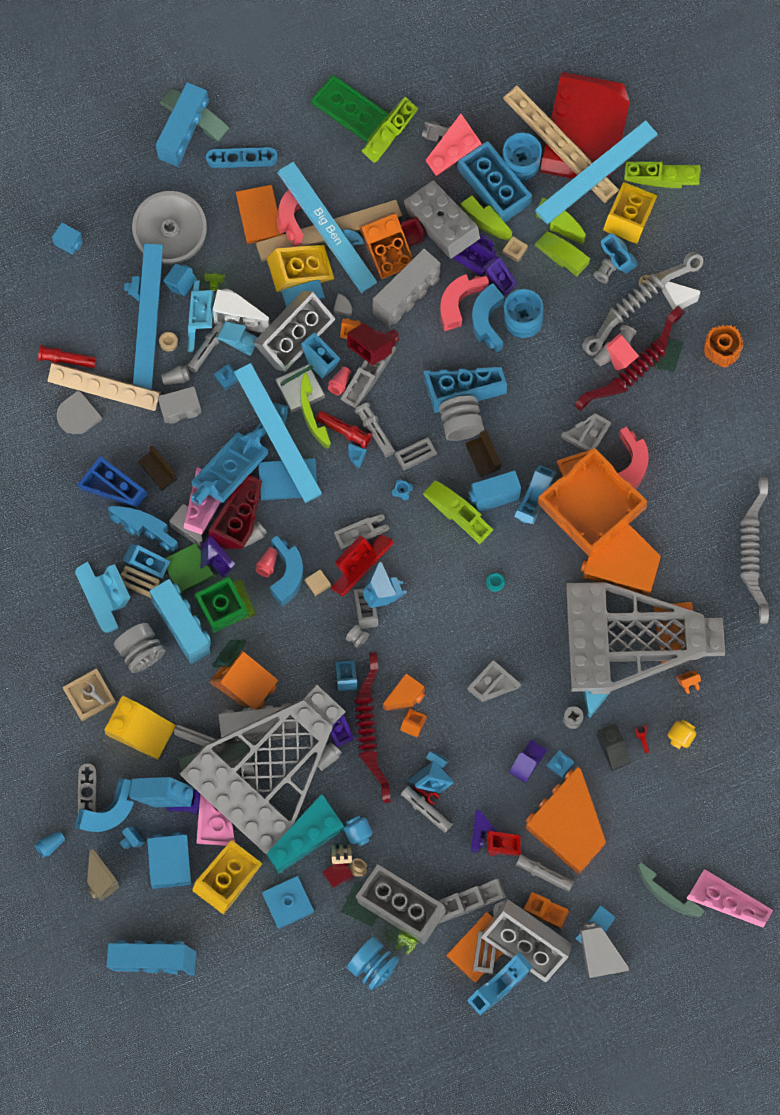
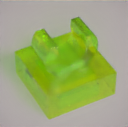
[205,273,225,292]
[396,931,419,954]

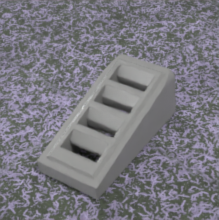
[354,588,378,629]

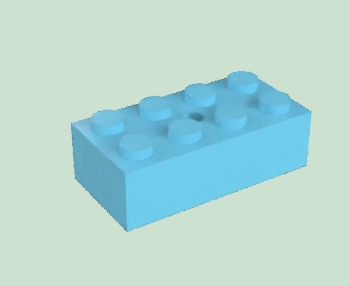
[150,579,212,665]

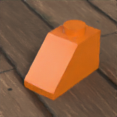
[383,674,426,711]

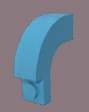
[472,283,504,353]
[514,465,557,524]
[270,536,303,607]
[74,778,134,832]
[467,952,533,1016]

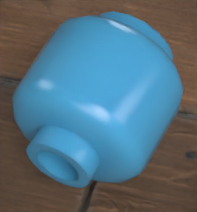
[344,815,373,846]

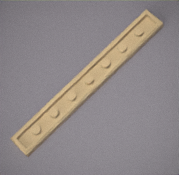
[503,85,619,203]
[256,200,402,262]

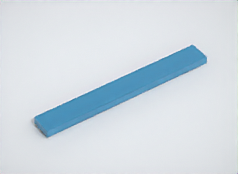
[133,244,163,390]

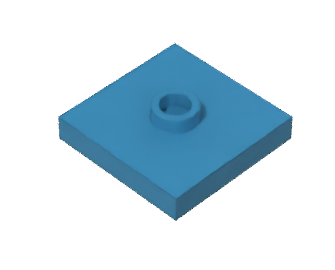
[262,876,314,929]

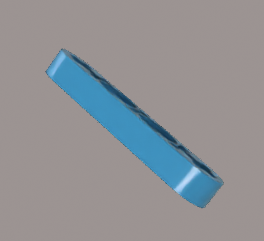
[206,147,278,168]

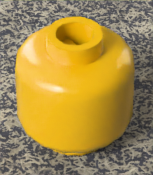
[667,719,697,749]

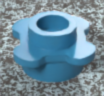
[392,479,413,501]

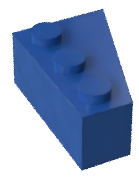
[77,456,148,509]

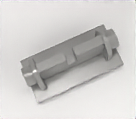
[422,121,451,142]

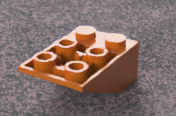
[359,212,413,279]

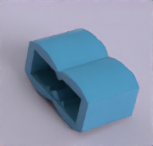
[601,233,638,274]

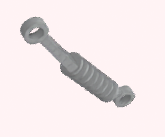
[582,252,703,356]
[740,477,769,624]

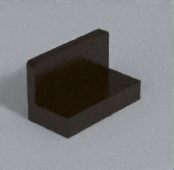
[466,430,501,477]
[138,445,177,491]

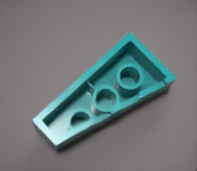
[267,794,344,874]

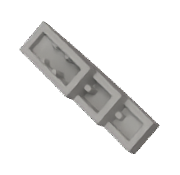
[340,346,396,409]
[438,879,506,924]

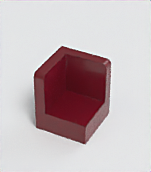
[400,217,424,247]
[322,863,353,888]

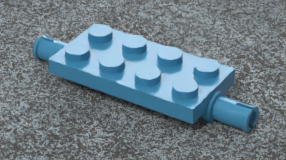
[191,423,268,505]

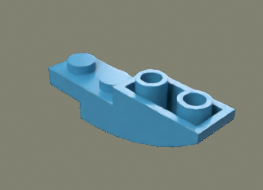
[108,506,179,553]

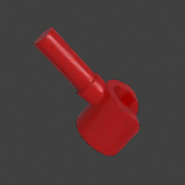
[635,725,649,754]
[413,786,439,805]

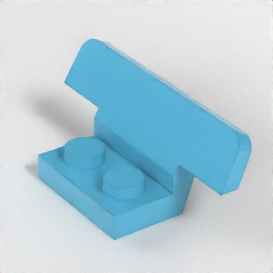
[187,280,215,352]
[75,562,131,633]

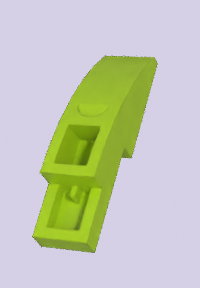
[361,97,418,163]
[624,162,701,188]
[422,480,493,545]

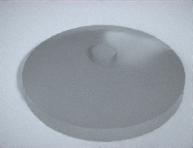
[132,191,207,264]

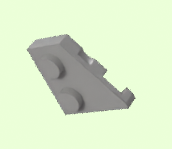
[561,413,612,451]
[467,660,521,702]

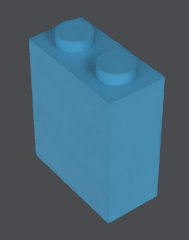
[468,471,521,512]
[130,777,194,808]
[147,832,192,889]

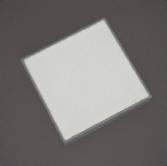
[275,364,325,413]

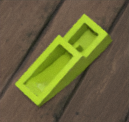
[460,196,512,241]
[536,197,586,245]
[535,231,590,277]

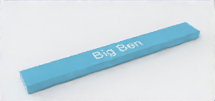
[277,162,378,294]

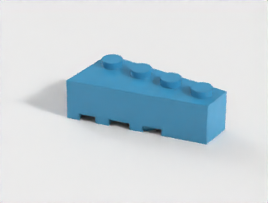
[156,82,209,168]
[423,367,507,413]
[106,940,197,976]

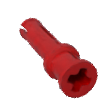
[38,344,96,369]
[316,410,372,449]

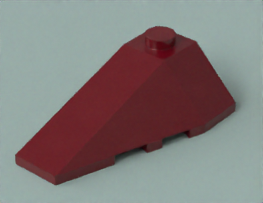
[208,475,262,550]

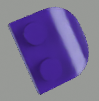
[452,234,497,276]

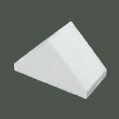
[662,282,700,310]

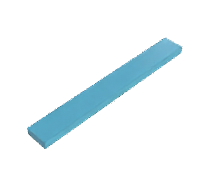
[535,121,658,225]
[234,363,322,503]

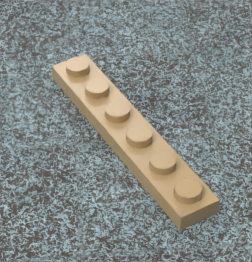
[47,363,161,411]

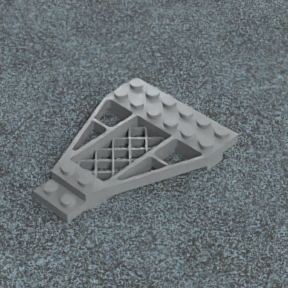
[566,582,725,694]
[179,684,346,854]

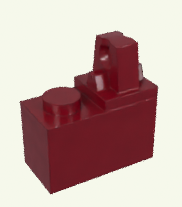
[347,323,399,366]

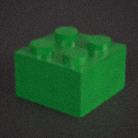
[195,577,248,633]

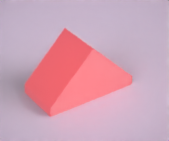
[606,334,638,371]

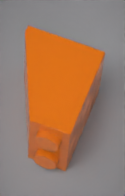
[209,651,278,710]

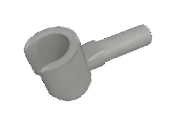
[81,682,106,705]

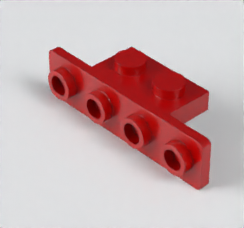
[331,534,394,596]

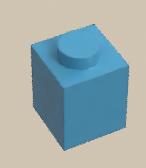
[52,223,83,255]
[164,263,197,296]

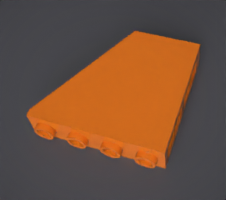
[581,524,661,597]
[525,767,606,875]

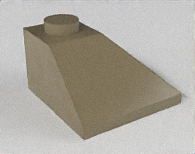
[87,849,120,902]

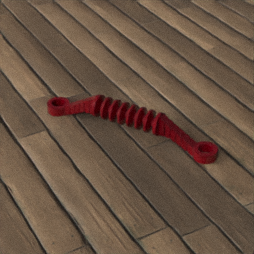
[574,306,685,411]
[354,651,391,803]

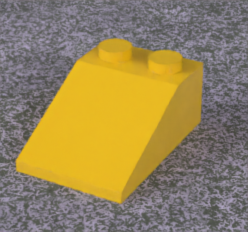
[603,182,658,244]
[267,245,334,292]
[104,696,176,760]
[192,840,263,915]

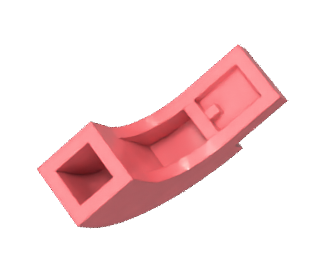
[276,190,304,247]
[440,274,489,331]
[618,426,649,489]

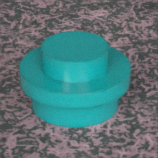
[486,573,505,592]

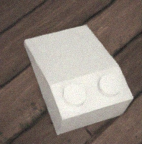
[213,289,269,333]

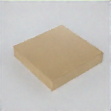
[63,668,116,721]

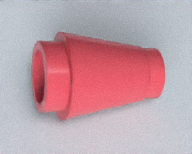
[328,367,351,395]
[256,547,278,577]

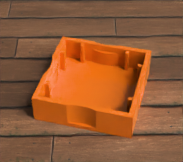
[538,448,648,558]

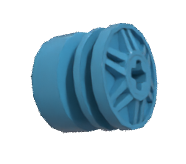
[502,132,542,181]
[504,289,543,338]
[346,937,399,991]

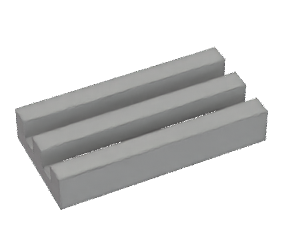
[395,437,437,471]
[473,931,496,974]

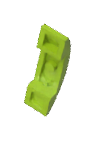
[300,373,331,449]

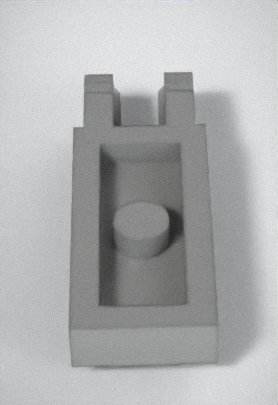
[334,514,390,551]

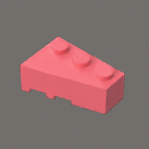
[426,114,482,177]

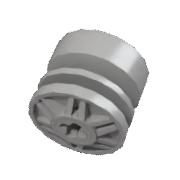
[439,396,484,441]
[114,623,166,673]

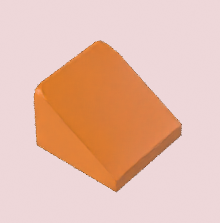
[400,709,427,737]

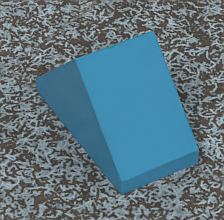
[335,660,357,691]

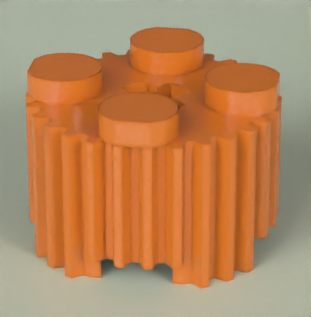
[704,325,743,368]

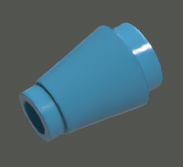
[35,831,65,858]

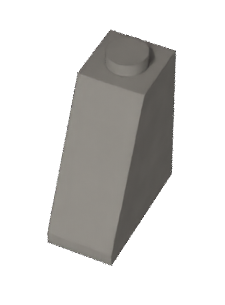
[579,922,629,978]

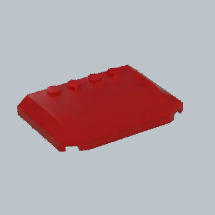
[540,72,630,179]

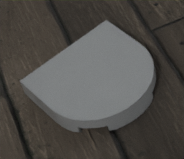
[56,390,102,434]

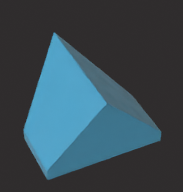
[406,761,454,793]

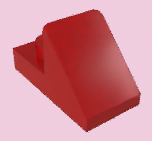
[487,831,521,856]

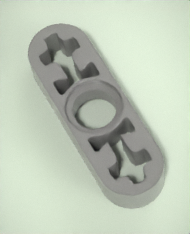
[78,764,97,812]

